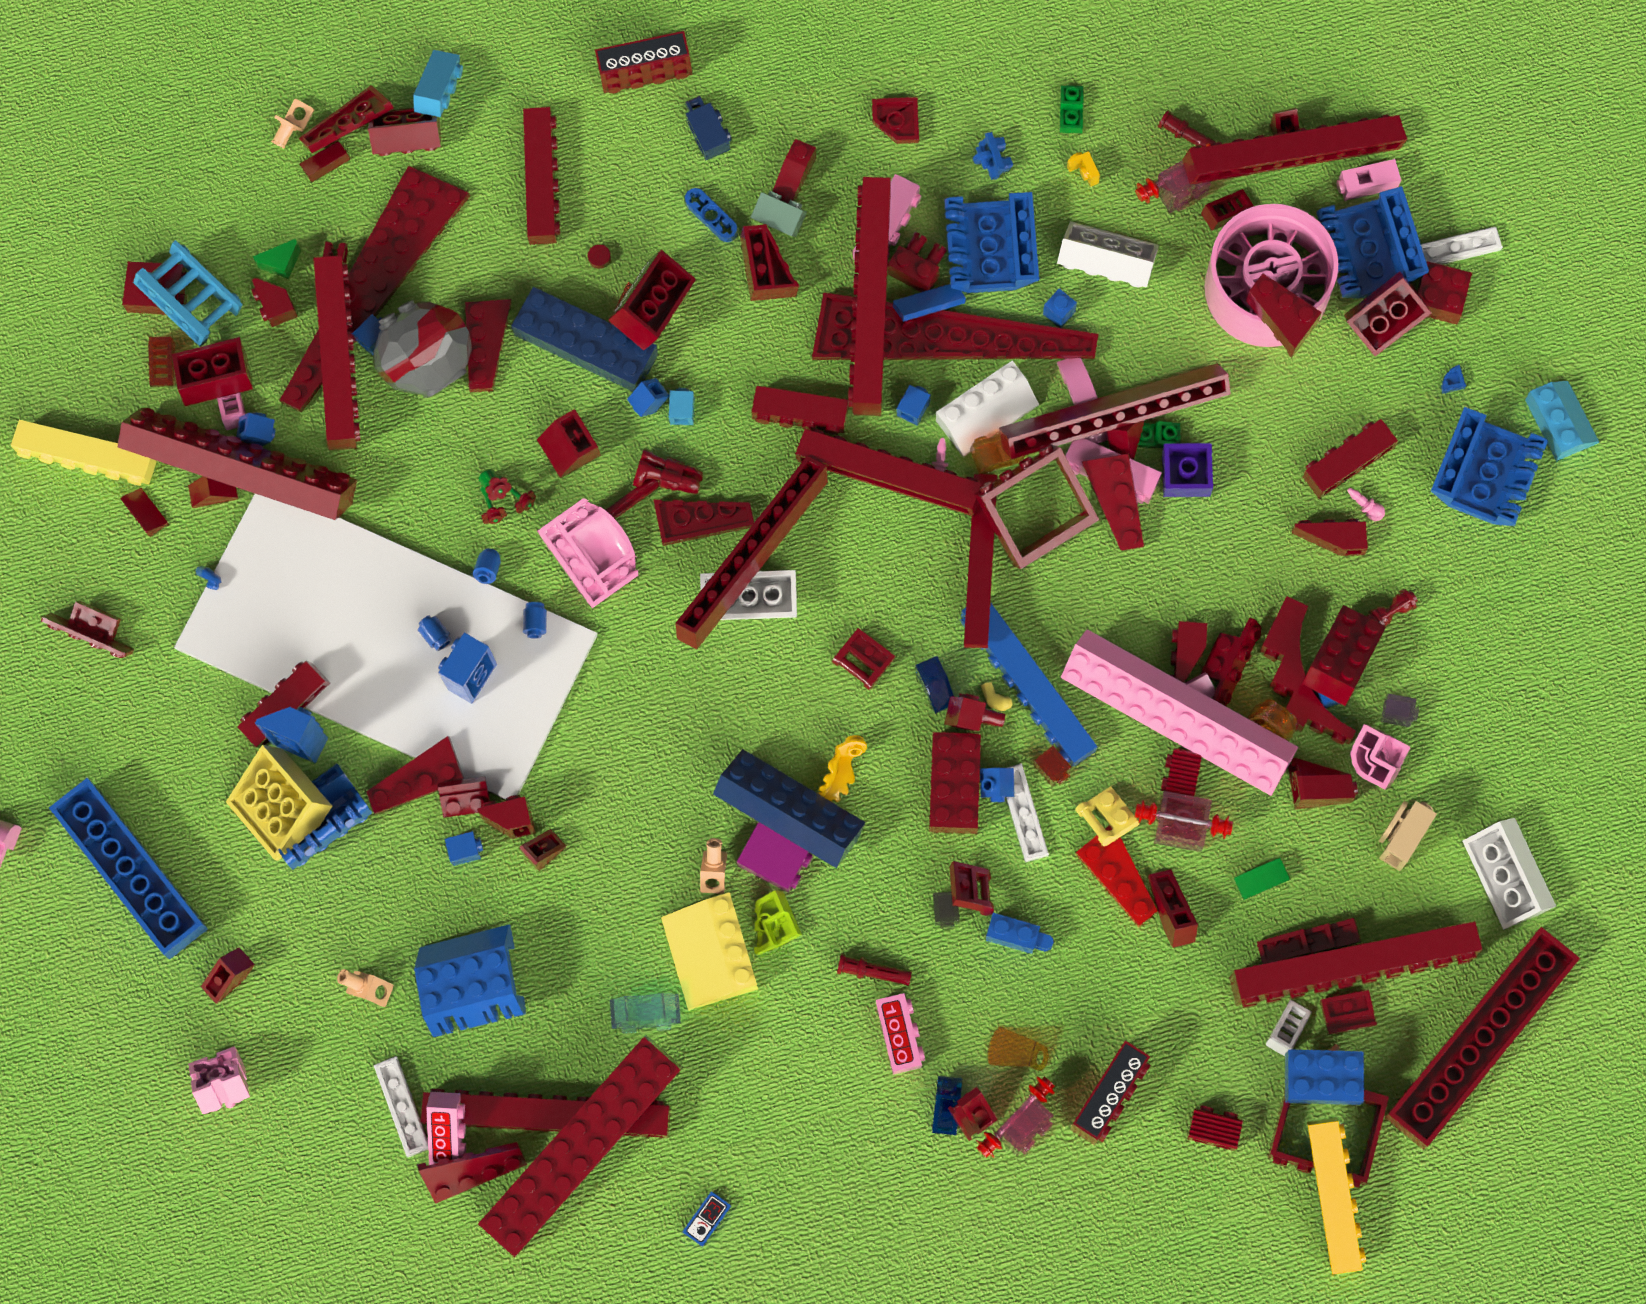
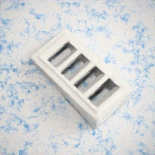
[1266,1000,1312,1056]

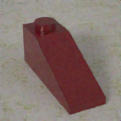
[772,139,816,203]
[1148,869,1198,948]

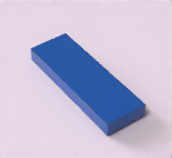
[893,284,966,322]

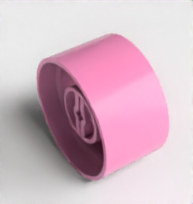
[1205,204,1338,347]

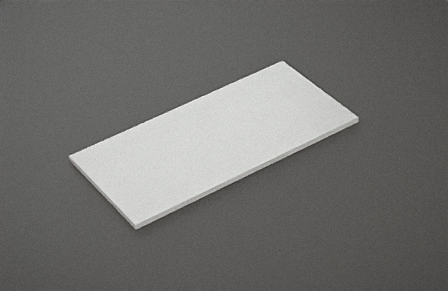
[174,494,598,800]

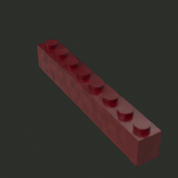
[795,429,982,517]

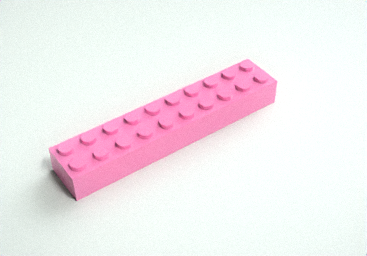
[1061,629,1298,795]

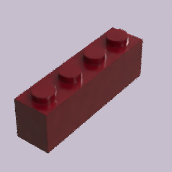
[751,386,849,435]
[1303,419,1398,499]
[237,661,331,748]

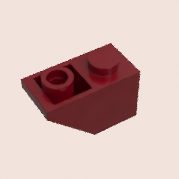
[251,278,298,327]

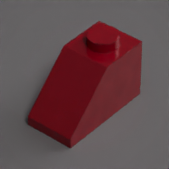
[201,947,255,1004]

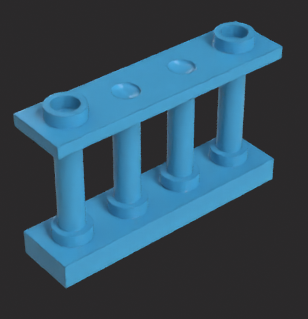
[133,240,243,347]

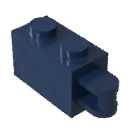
[685,95,732,161]

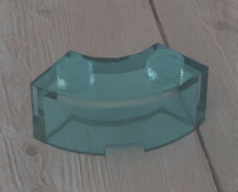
[610,993,681,1034]

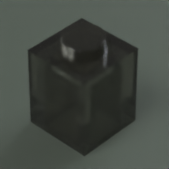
[933,892,960,929]

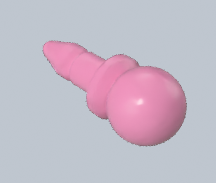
[932,438,948,472]
[1348,488,1385,521]

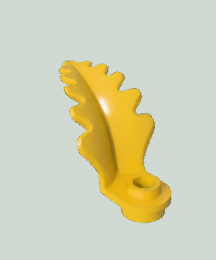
[817,735,867,802]

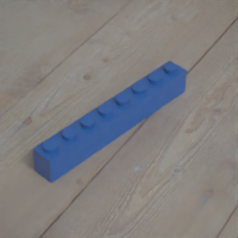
[960,603,1097,768]

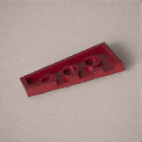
[299,85,394,153]
[1082,453,1145,551]
[653,499,754,546]
[366,736,464,814]

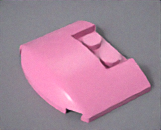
[537,498,638,608]

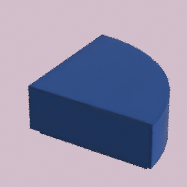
[1441,365,1466,394]

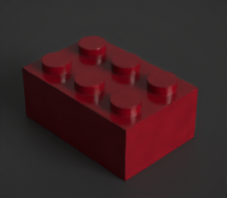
[172,337,253,406]

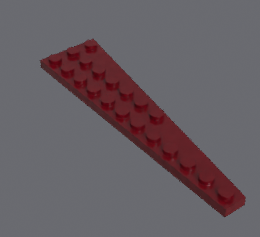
[280,166,470,413]
[812,292,1099,360]

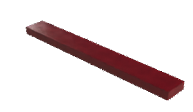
[964,474,998,648]

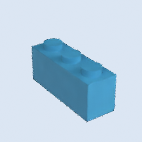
[413,50,463,117]

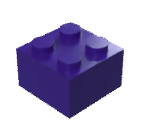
[1162,443,1213,497]

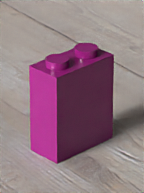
[737,822,813,893]

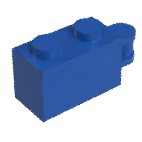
[986,913,1053,954]

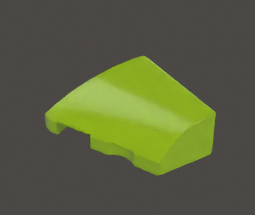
[754,890,802,955]

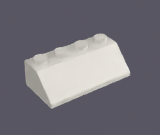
[1057,221,1159,287]
[936,361,1039,457]
[700,570,797,620]
[1463,818,1556,929]

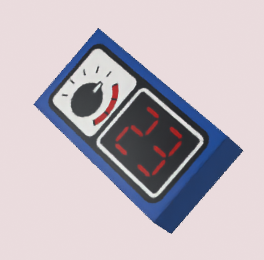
[682,1191,732,1247]

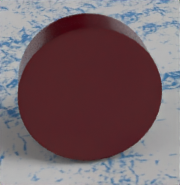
[587,244,611,269]

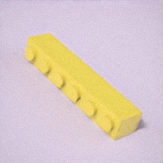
[11,420,157,486]

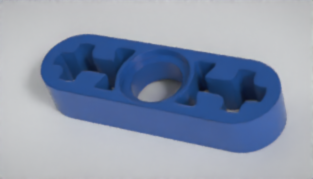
[685,188,738,242]

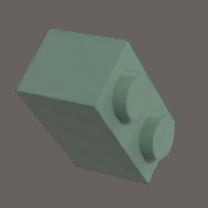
[750,190,807,237]

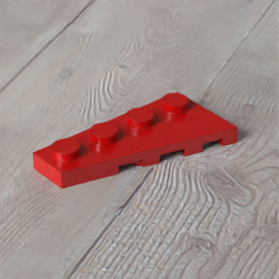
[1076,825,1157,928]

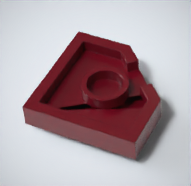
[872,97,919,144]

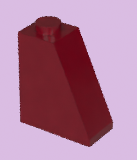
[1288,758,1358,810]

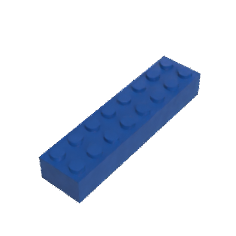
[49,778,208,959]

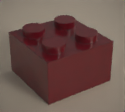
[1417,261,1472,325]

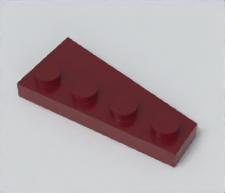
[465,299,512,393]
[417,1142,527,1204]

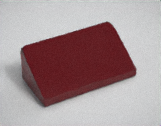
[299,141,350,183]
[120,488,169,537]

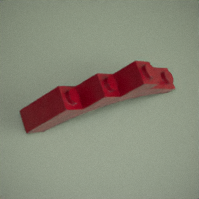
[1260,596,1356,744]

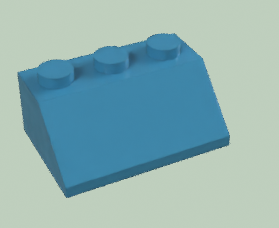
[1525,381,1599,461]

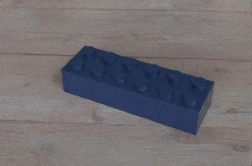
[512,287,658,392]
[713,749,866,869]

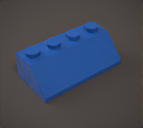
[255,707,328,764]

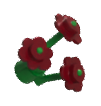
[479,469,536,524]

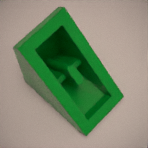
[253,238,301,279]

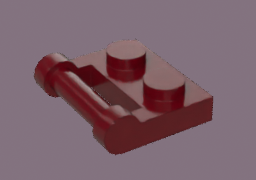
[832,628,895,691]
[949,861,994,916]

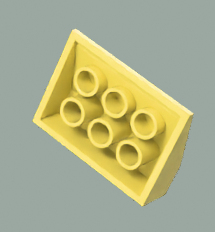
[226,745,332,861]
[661,892,758,1010]

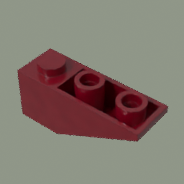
[1292,519,1368,556]
[1170,621,1208,684]

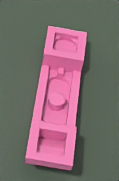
[1057,358,1108,444]

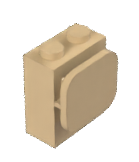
[1379,800,1437,871]

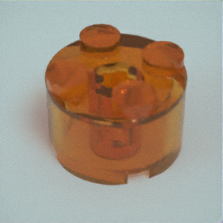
[1247,699,1297,742]

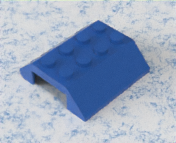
[1316,186,1429,299]
[944,192,1039,293]
[1431,407,1548,526]
[278,764,372,870]
[414,925,526,1037]

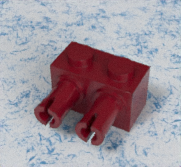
[888,232,947,292]
[944,693,1005,731]

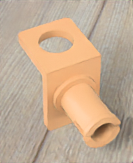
[271,99,314,149]
[700,838,727,894]
[337,969,394,1007]

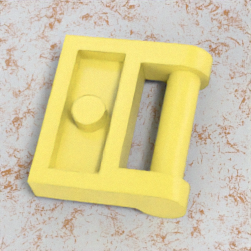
[1075,786,1139,846]

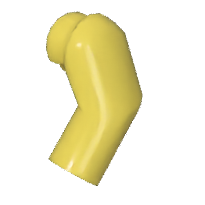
[981,682,1012,711]

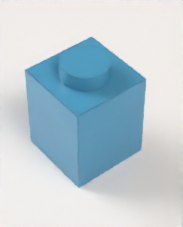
[669,388,695,425]

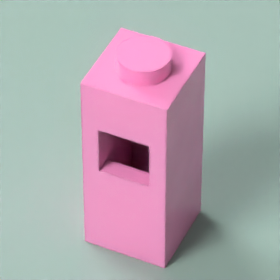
[1337,159,1401,201]

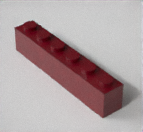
[523,107,561,245]

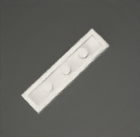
[1421,227,1503,265]
[1006,764,1049,863]
[374,1056,428,1158]

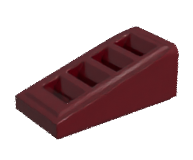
[1201,189,1255,231]

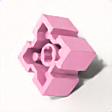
[188,1046,250,1114]

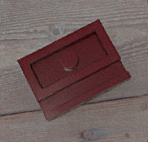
[438,776,490,818]
[1320,990,1377,1035]
[948,1087,997,1141]

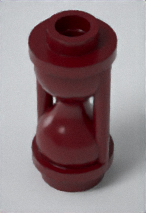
[1366,588,1418,626]

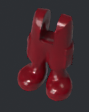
[633,448,703,494]

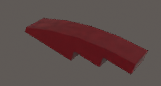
[1257,918,1362,964]

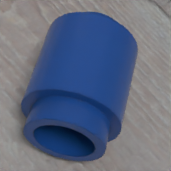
[473,548,501,584]
[523,602,547,639]
[418,615,452,651]

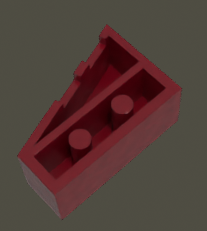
[740,224,799,301]
[1246,273,1322,358]

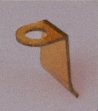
[987,1027,1049,1071]

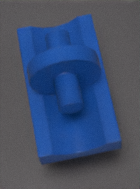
[973,132,1013,180]

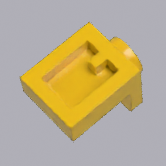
[1067,151,1100,187]

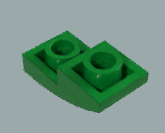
[1060,85,1084,134]
[1138,421,1181,448]
[1234,857,1291,900]

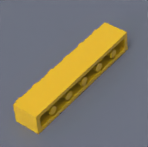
[1307,1117,1366,1275]

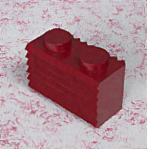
[1160,748,1202,804]
[1187,1106,1243,1151]

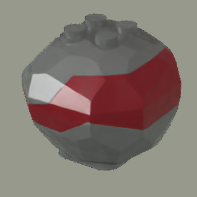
[373,300,472,398]

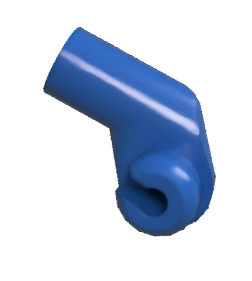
[196,566,221,590]

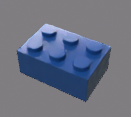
[438,632,497,704]
[1285,1049,1364,1105]

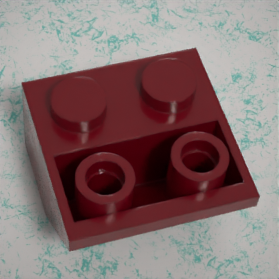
[537,409,601,479]
[477,795,536,839]

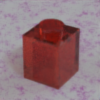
[1033,745,1072,787]

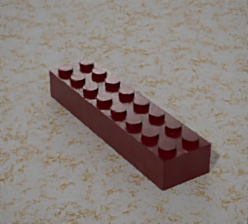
[313,256,361,450]

